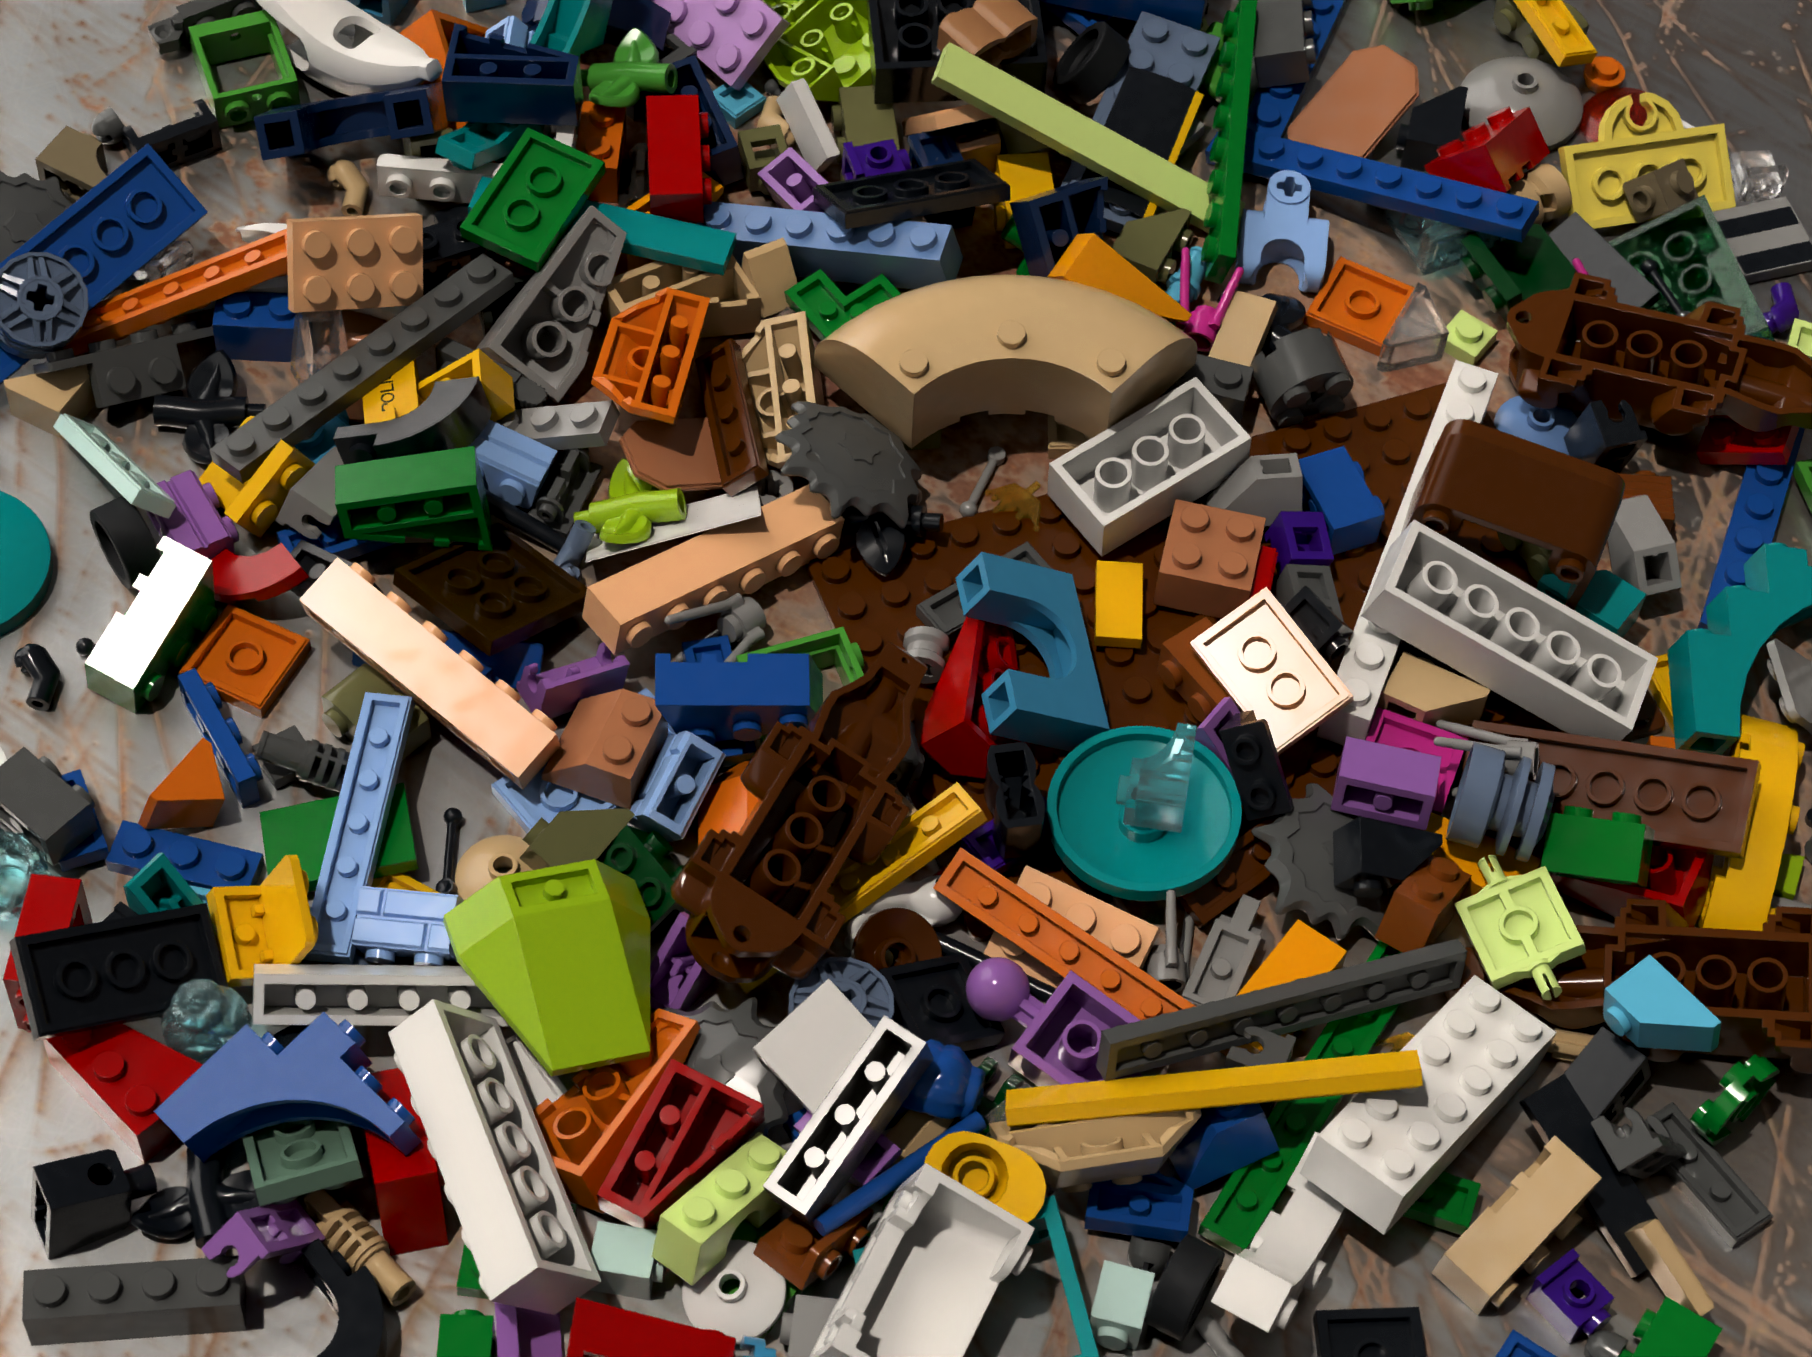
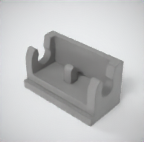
[275,446,344,539]

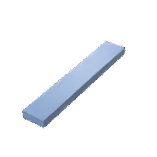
[304,692,415,965]

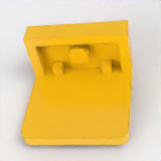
[199,416,315,538]
[206,855,318,987]

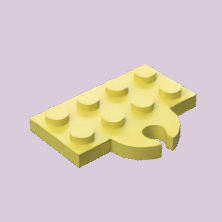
[1558,92,1736,229]

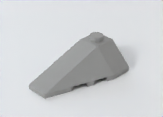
[475,205,627,403]

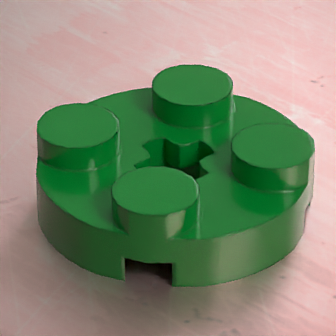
[1690,1054,1780,1146]

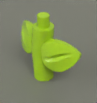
[573,458,687,544]

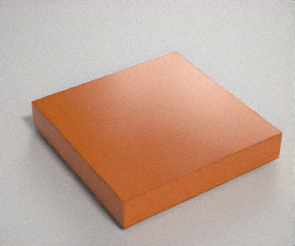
[1303,256,1419,358]
[178,604,311,718]

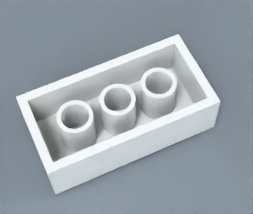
[1047,377,1252,557]

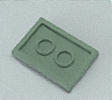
[242,1120,363,1207]

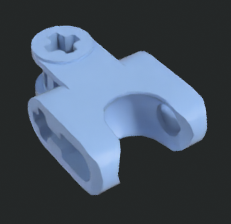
[1235,170,1329,294]

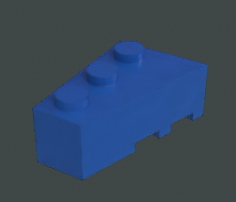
[655,653,823,745]

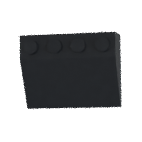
[867,0,1048,104]

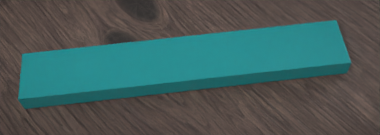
[468,176,736,276]

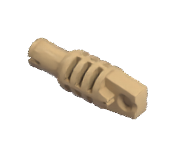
[304,1189,416,1306]

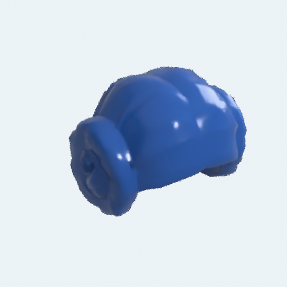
[901,1039,986,1120]

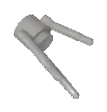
[664,593,767,662]
[1433,720,1539,797]
[1111,890,1194,992]

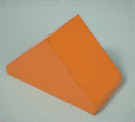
[138,738,225,829]

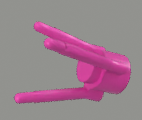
[1175,247,1244,352]

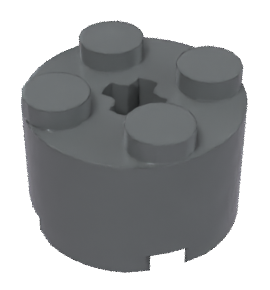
[1251,328,1354,428]

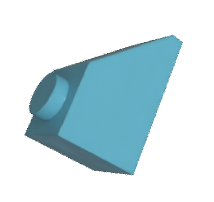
[1603,954,1721,1052]

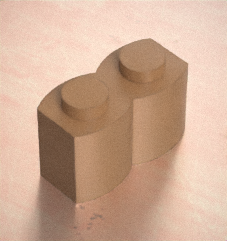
[937,0,1038,67]

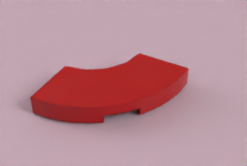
[211,543,309,604]

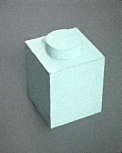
[590,1221,666,1300]
[1089,1260,1155,1351]

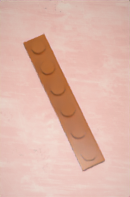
[64,228,288,356]
[933,847,1195,1020]

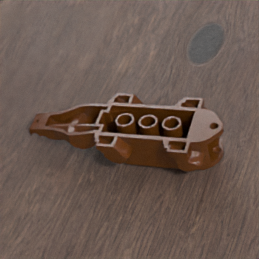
[1506,272,1812,435]
[670,642,928,983]
[1444,898,1812,1074]

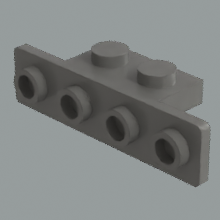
[33,320,214,408]

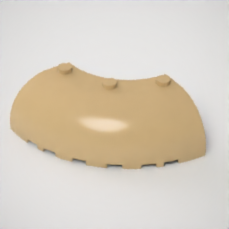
[814,274,1198,449]

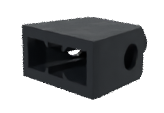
[31,1149,157,1260]

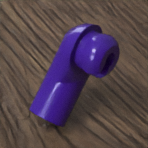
[1758,282,1799,335]

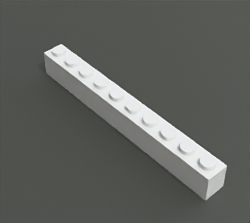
[1317,360,1499,746]

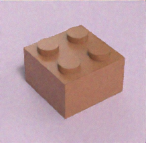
[1153,499,1266,619]

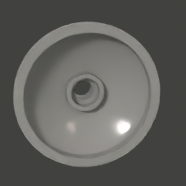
[1461,56,1583,151]

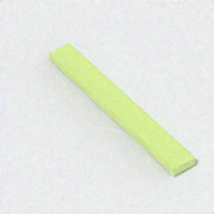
[931,42,1246,233]

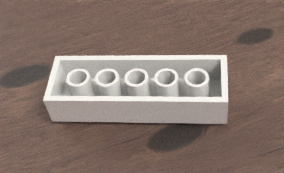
[1361,520,1658,741]
[1300,975,1557,1235]
[388,999,602,1315]

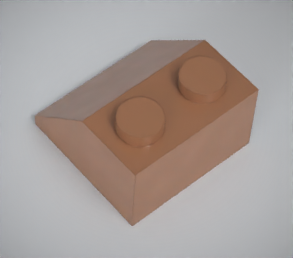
[542,688,668,810]

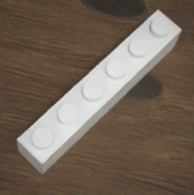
[252,964,510,1027]

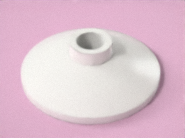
[682,1240,787,1344]

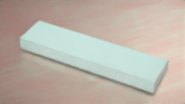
[53,413,176,519]

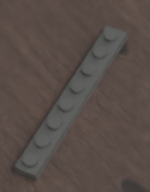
[209,253,515,483]
[1096,939,1468,1081]

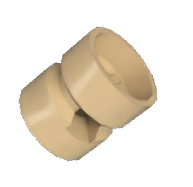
[1505,163,1572,225]

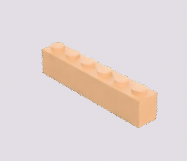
[582,484,845,655]
[299,557,561,789]

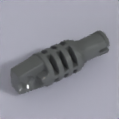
[254,730,350,793]

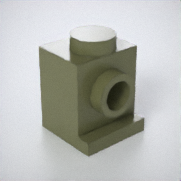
[738,124,788,195]

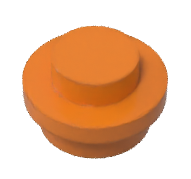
[1583,56,1626,95]

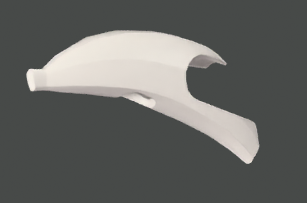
[256,0,443,96]

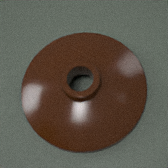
[851,908,942,970]

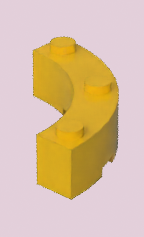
[1698,714,1805,931]

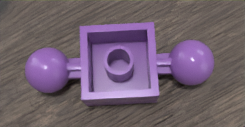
[966,957,1143,1087]

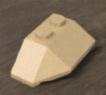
[741,311,824,468]
[989,1109,1202,1193]

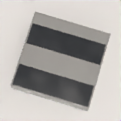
[1706,196,1812,286]

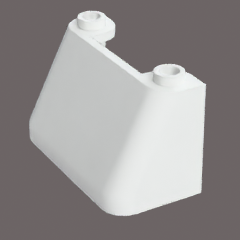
[809,1163,1035,1357]

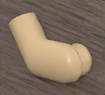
[757,95,796,148]
[327,160,369,216]

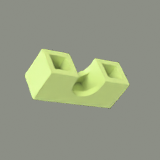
[652,1132,787,1286]

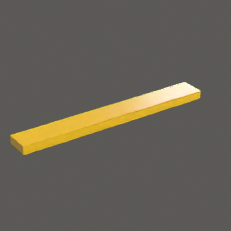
[1005,1050,1423,1127]

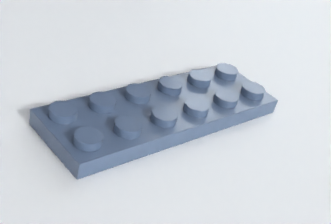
[1061,11,1220,234]

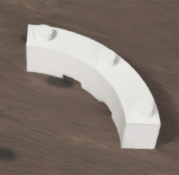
[1211,1132,1349,1333]

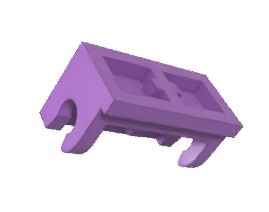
[516,642,630,718]
[201,1199,326,1277]

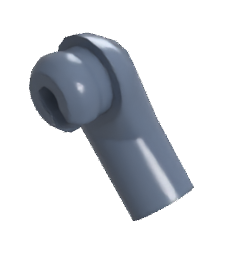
[553,520,596,581]

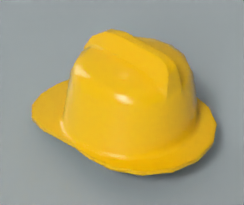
[924,1131,1047,1223]

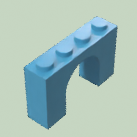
[955,552,1110,752]

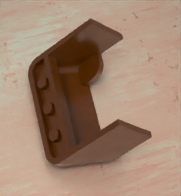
[1401,419,1625,610]

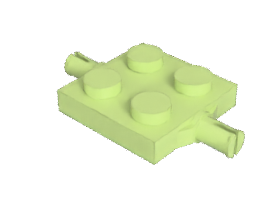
[1454,855,1586,1000]

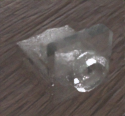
[1729,150,1789,202]

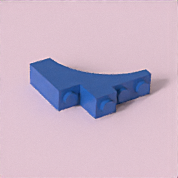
[154,1011,422,1163]

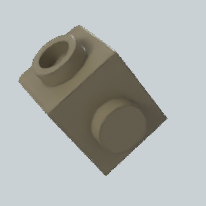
[1623,158,1699,223]

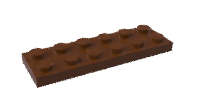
[1459,720,1761,859]

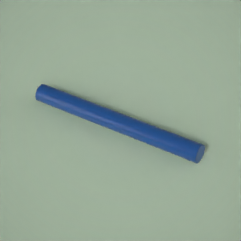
[813,1111,987,1237]

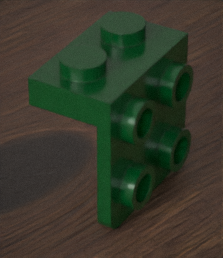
[1459,224,1576,323]
[597,825,690,933]

